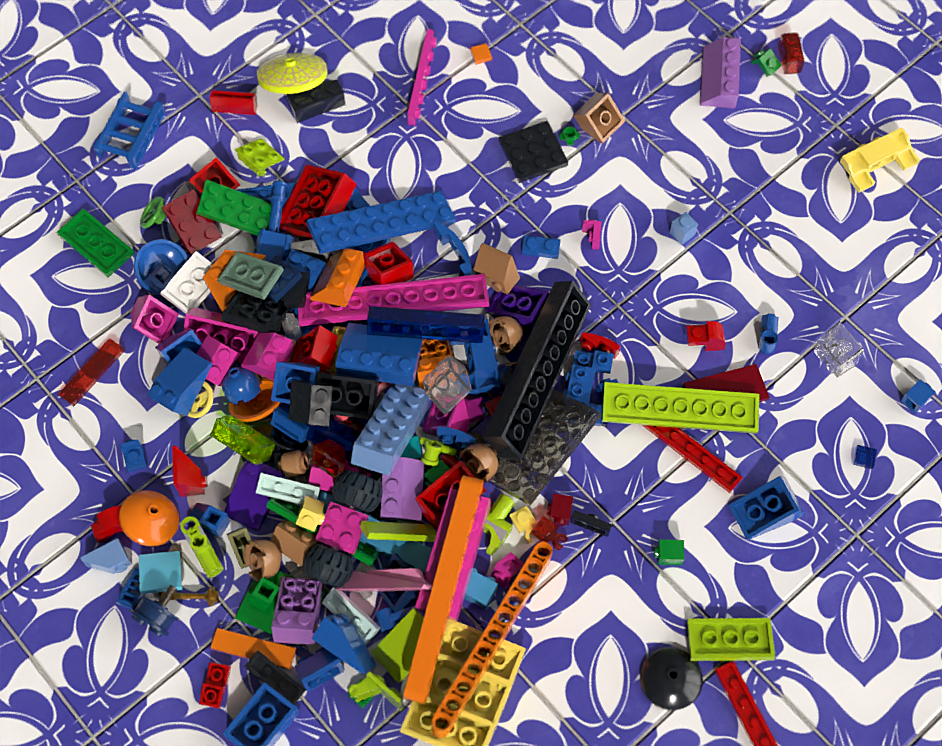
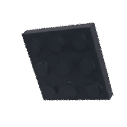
[498,120,569,183]
[221,291,294,334]

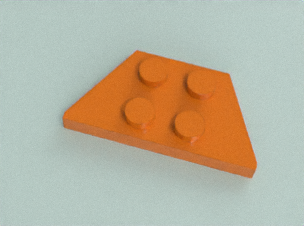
[203,250,266,312]

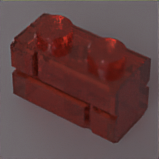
[778,32,805,75]

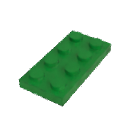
[196,180,272,236]
[56,208,135,278]

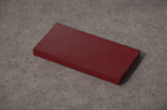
[683,364,770,403]

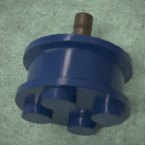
[129,585,179,637]

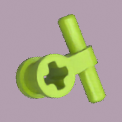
[419,437,458,466]

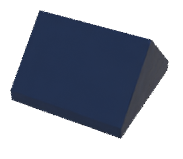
[378,553,420,612]

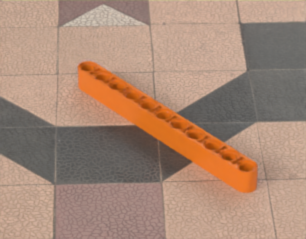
[404,475,484,704]
[431,542,553,738]

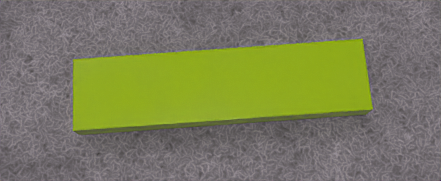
[360,521,437,542]

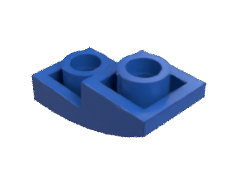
[437,426,477,451]

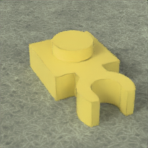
[509,506,541,544]

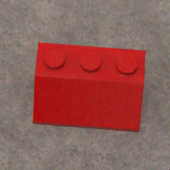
[415,460,486,532]

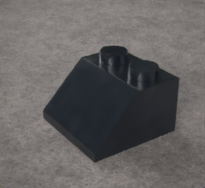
[289,380,332,426]

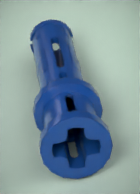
[268,181,288,233]

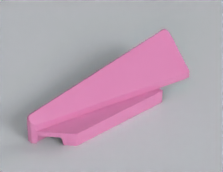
[336,568,433,592]

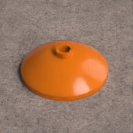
[228,378,281,422]
[119,490,179,546]

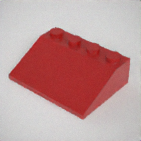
[279,165,357,241]

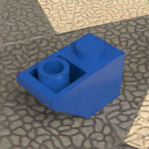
[188,503,231,538]

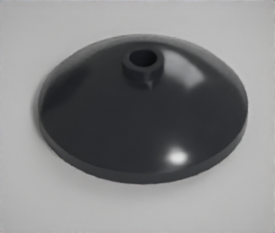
[640,647,703,711]

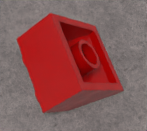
[187,157,240,198]
[363,241,414,285]
[291,325,338,371]

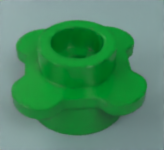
[559,127,580,146]

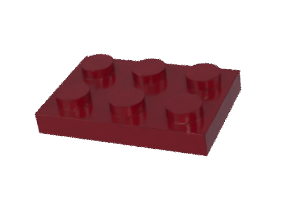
[161,189,222,255]

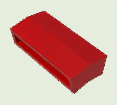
[209,90,257,115]

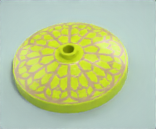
[257,53,327,94]

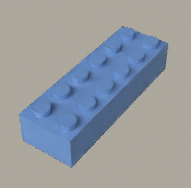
[351,383,431,476]

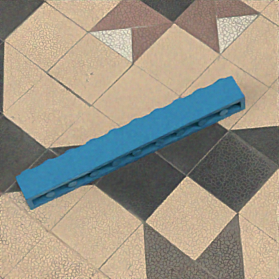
[317,491,498,610]

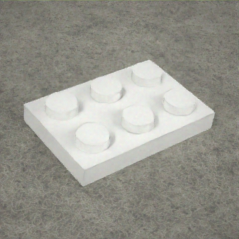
[160,251,213,314]

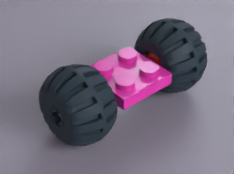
[302,470,383,587]

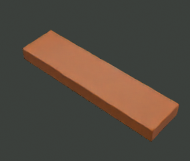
[211,628,297,670]

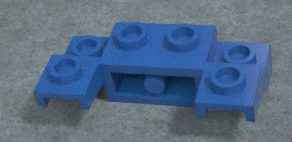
[446,319,500,396]
[562,350,614,427]

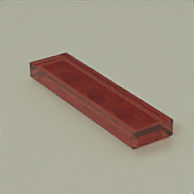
[58,338,125,407]

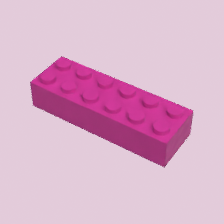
[415,488,491,622]

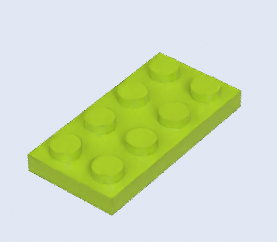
[687,618,775,661]

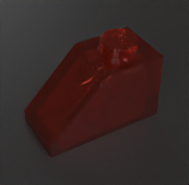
[310,439,345,479]

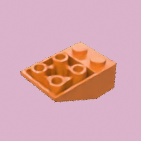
[416,332,457,390]

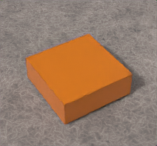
[470,43,492,65]

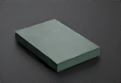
[217,251,284,300]

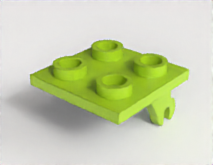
[349,672,403,711]

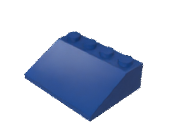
[336,323,424,386]

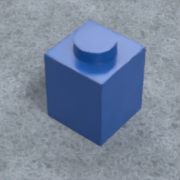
[900,379,935,414]

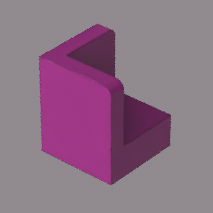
[464,396,483,424]

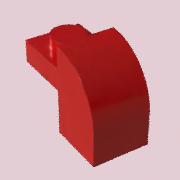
[686,321,726,351]
[91,505,124,543]

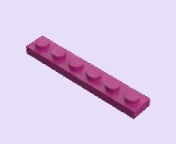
[407,29,437,126]

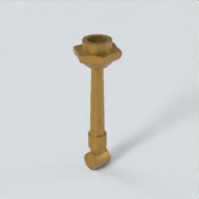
[159,586,219,607]

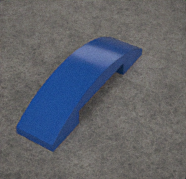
[434,221,472,276]

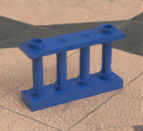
[94,92,166,170]

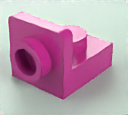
[582,219,602,250]
[491,552,524,588]

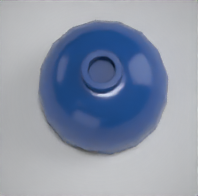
[222,366,262,404]

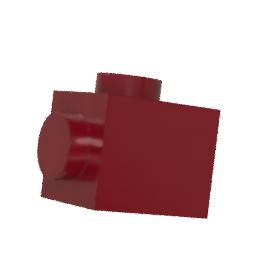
[546,493,573,527]

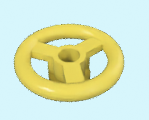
[188,381,214,418]

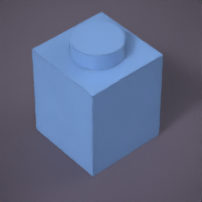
[669,212,698,245]

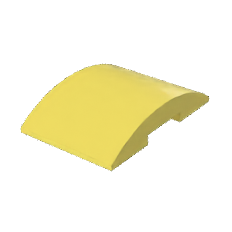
[400,619,526,746]

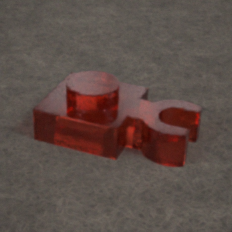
[530,516,568,551]

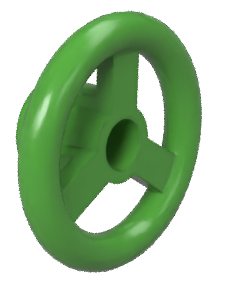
[140,196,166,228]

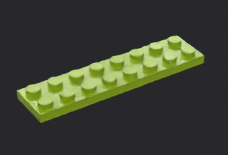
[602,382,759,434]

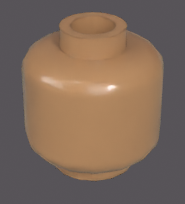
[278,450,309,478]

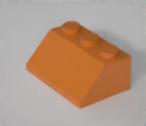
[310,248,365,307]

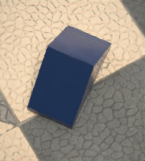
[143,261,176,294]

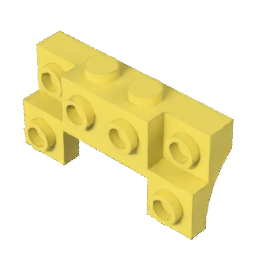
[840,127,920,193]

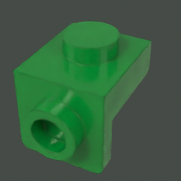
[751,49,782,77]

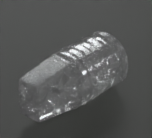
[282,313,302,340]

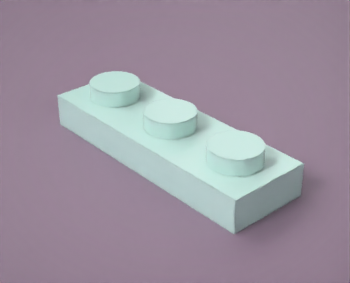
[256,473,320,505]
[322,587,380,644]

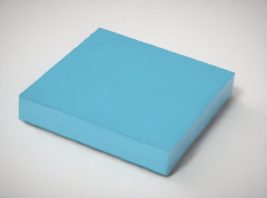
[139,551,182,594]

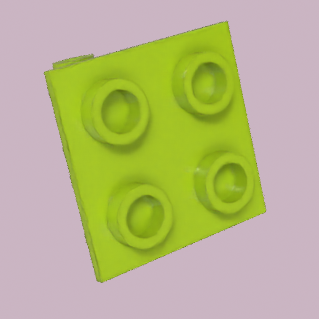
[235,138,285,177]

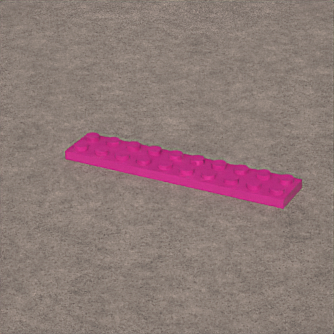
[298,274,489,326]

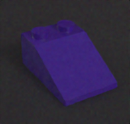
[485,285,549,333]
[224,457,286,532]

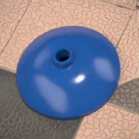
[134,239,189,295]

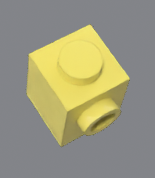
[295,496,325,531]

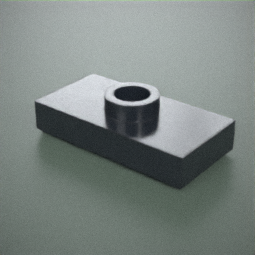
[571,510,612,537]

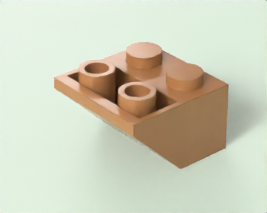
[270,519,323,566]

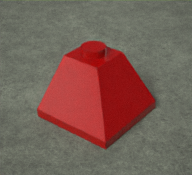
[172,446,208,497]

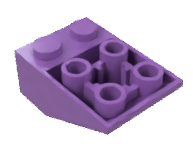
[272,577,323,645]

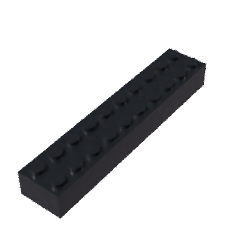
[483,281,591,460]

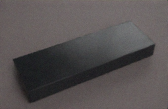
[244,650,306,705]

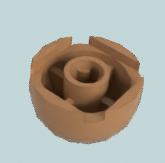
[488,316,523,355]
[459,443,498,484]
[244,539,282,581]

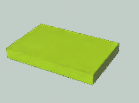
[371,608,424,683]

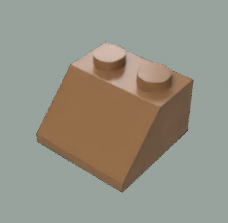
[573,93,625,143]
[474,243,520,294]

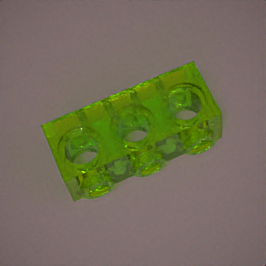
[210,414,275,465]

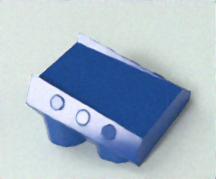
[253,228,294,262]

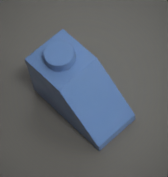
[80,538,132,574]

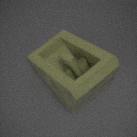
[227,526,252,569]

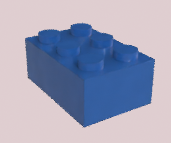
[223,682,300,746]

